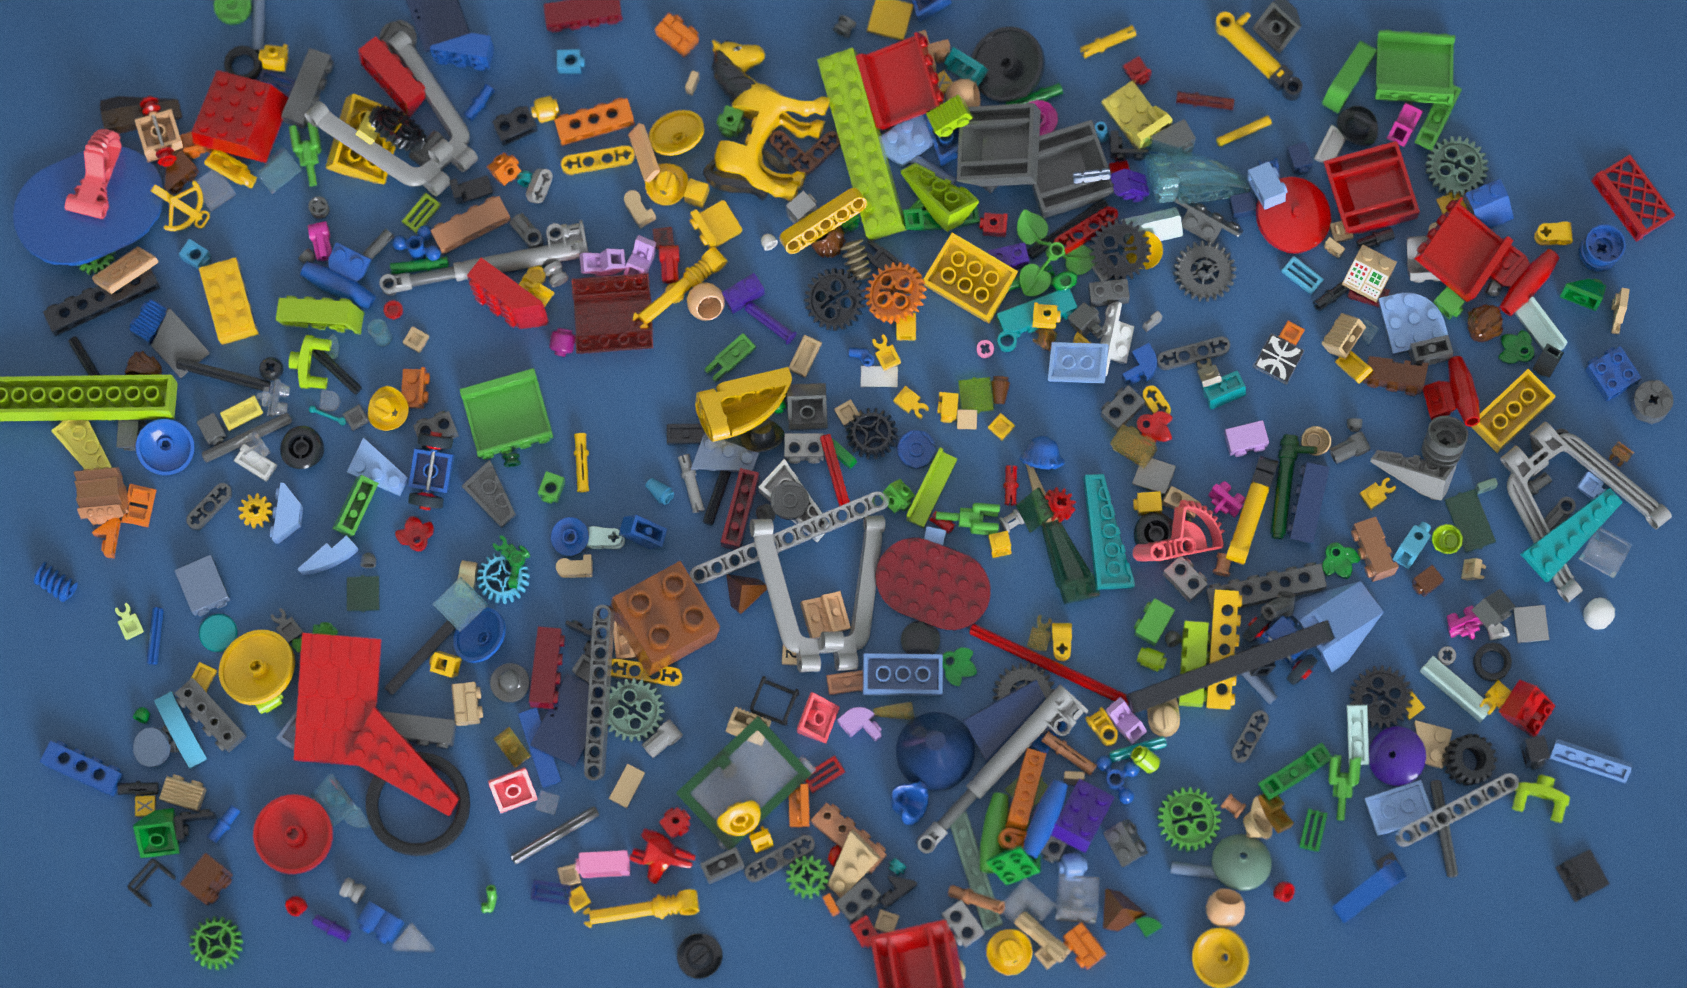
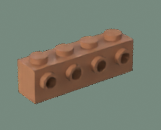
[431,196,511,255]
[811,803,887,874]

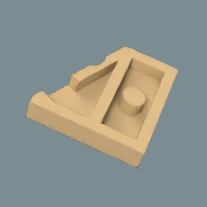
[1611,288,1629,335]
[1414,720,1452,769]

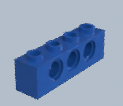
[40,740,124,797]

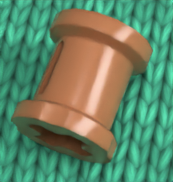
[1213,553,1231,577]
[1221,794,1247,819]

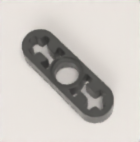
[187,483,232,530]
[1231,711,1269,763]

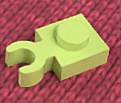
[115,603,144,640]

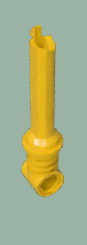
[633,246,728,329]
[583,889,699,928]

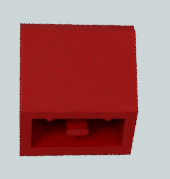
[1498,679,1555,737]

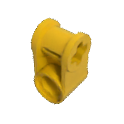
[1534,222,1573,246]
[1052,623,1072,662]
[1085,707,1118,746]

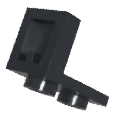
[1110,131,1149,161]
[449,175,493,205]
[565,620,603,658]
[174,809,217,843]

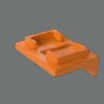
[121,484,156,527]

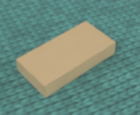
[789,335,822,378]
[609,764,645,808]

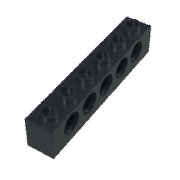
[43,268,160,337]

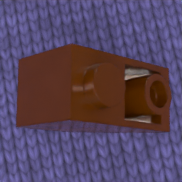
[165,151,199,195]

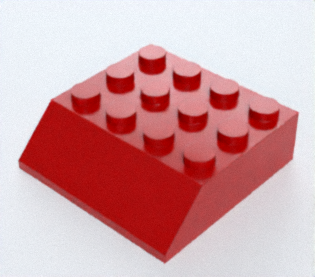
[192,70,289,163]
[1323,141,1420,234]
[467,258,549,329]
[870,920,964,988]

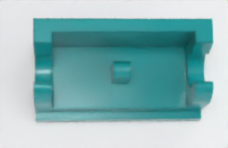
[944,47,988,86]
[1202,370,1246,410]

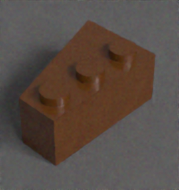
[1363,356,1428,396]

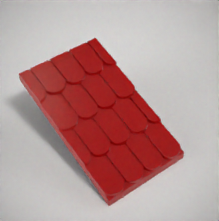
[294,633,382,766]

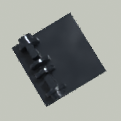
[1555,849,1610,902]

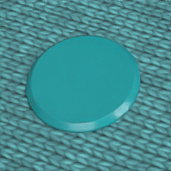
[199,614,238,652]

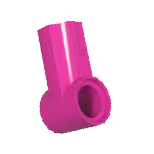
[307,221,332,261]

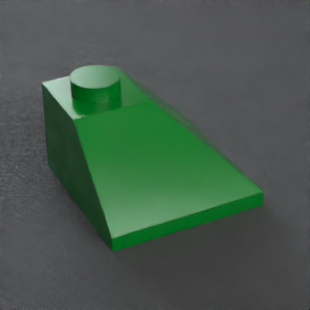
[1560,278,1607,311]
[133,808,180,858]

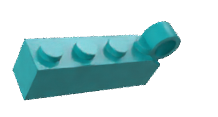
[997,288,1077,352]

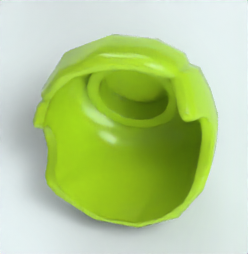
[1431,524,1463,554]

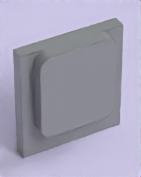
[1132,455,1176,495]
[1513,605,1549,643]

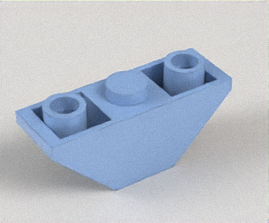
[270,483,303,544]

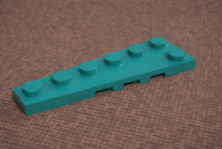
[1083,474,1135,590]
[1520,488,1623,582]

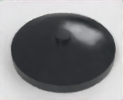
[971,27,1045,102]

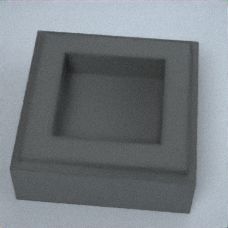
[343,405,369,431]

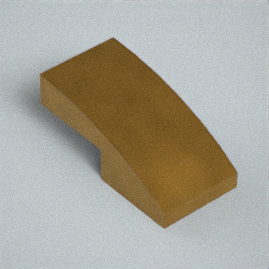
[1258,793,1294,834]

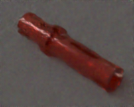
[1176,91,1234,111]

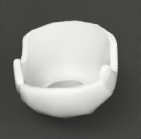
[1583,597,1615,629]

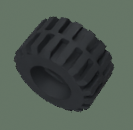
[1442,734,1497,786]

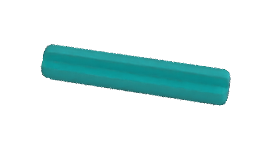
[1109,736,1167,762]

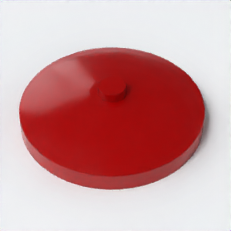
[1256,177,1331,253]
[253,795,333,874]

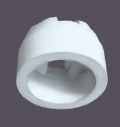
[761,234,778,251]

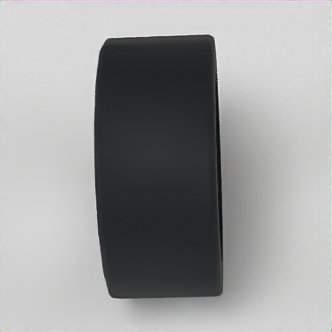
[224,45,262,80]
[1473,642,1512,682]

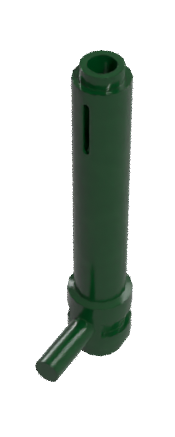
[1270,434,1317,540]

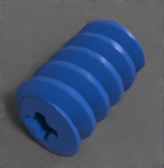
[34,561,78,602]

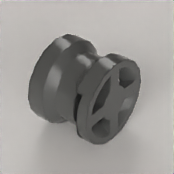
[833,15,856,38]
[309,197,329,219]

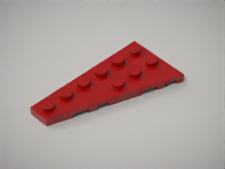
[346,706,460,816]

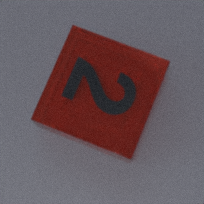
[653,227,674,249]

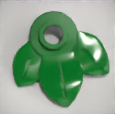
[1498,330,1535,364]
[1322,542,1360,579]
[943,647,977,686]

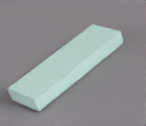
[1347,705,1369,764]

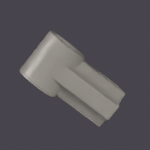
[642,720,683,758]

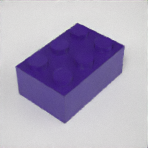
[1051,778,1115,853]

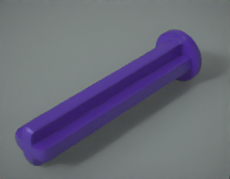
[744,302,797,345]

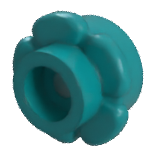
[517,171,533,188]
[889,857,907,875]

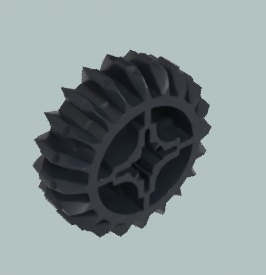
[846,408,898,460]

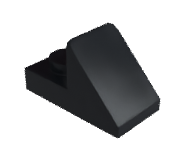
[881,876,917,909]

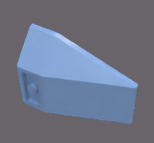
[1290,581,1384,673]

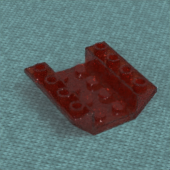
[572,273,654,354]

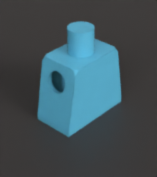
[1393,522,1431,570]

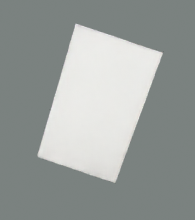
[861,366,898,387]

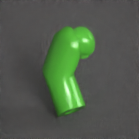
[481,885,497,913]

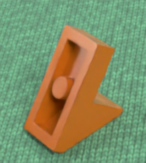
[92,518,121,558]

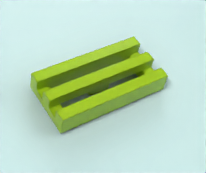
[402,193,441,234]

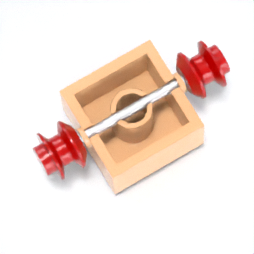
[135,96,184,167]

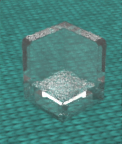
[236,430,271,465]

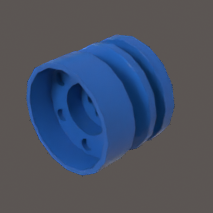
[1578,224,1626,272]

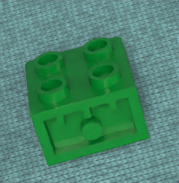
[987,846,1041,886]

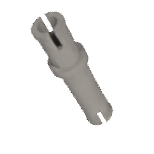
[678,454,705,513]

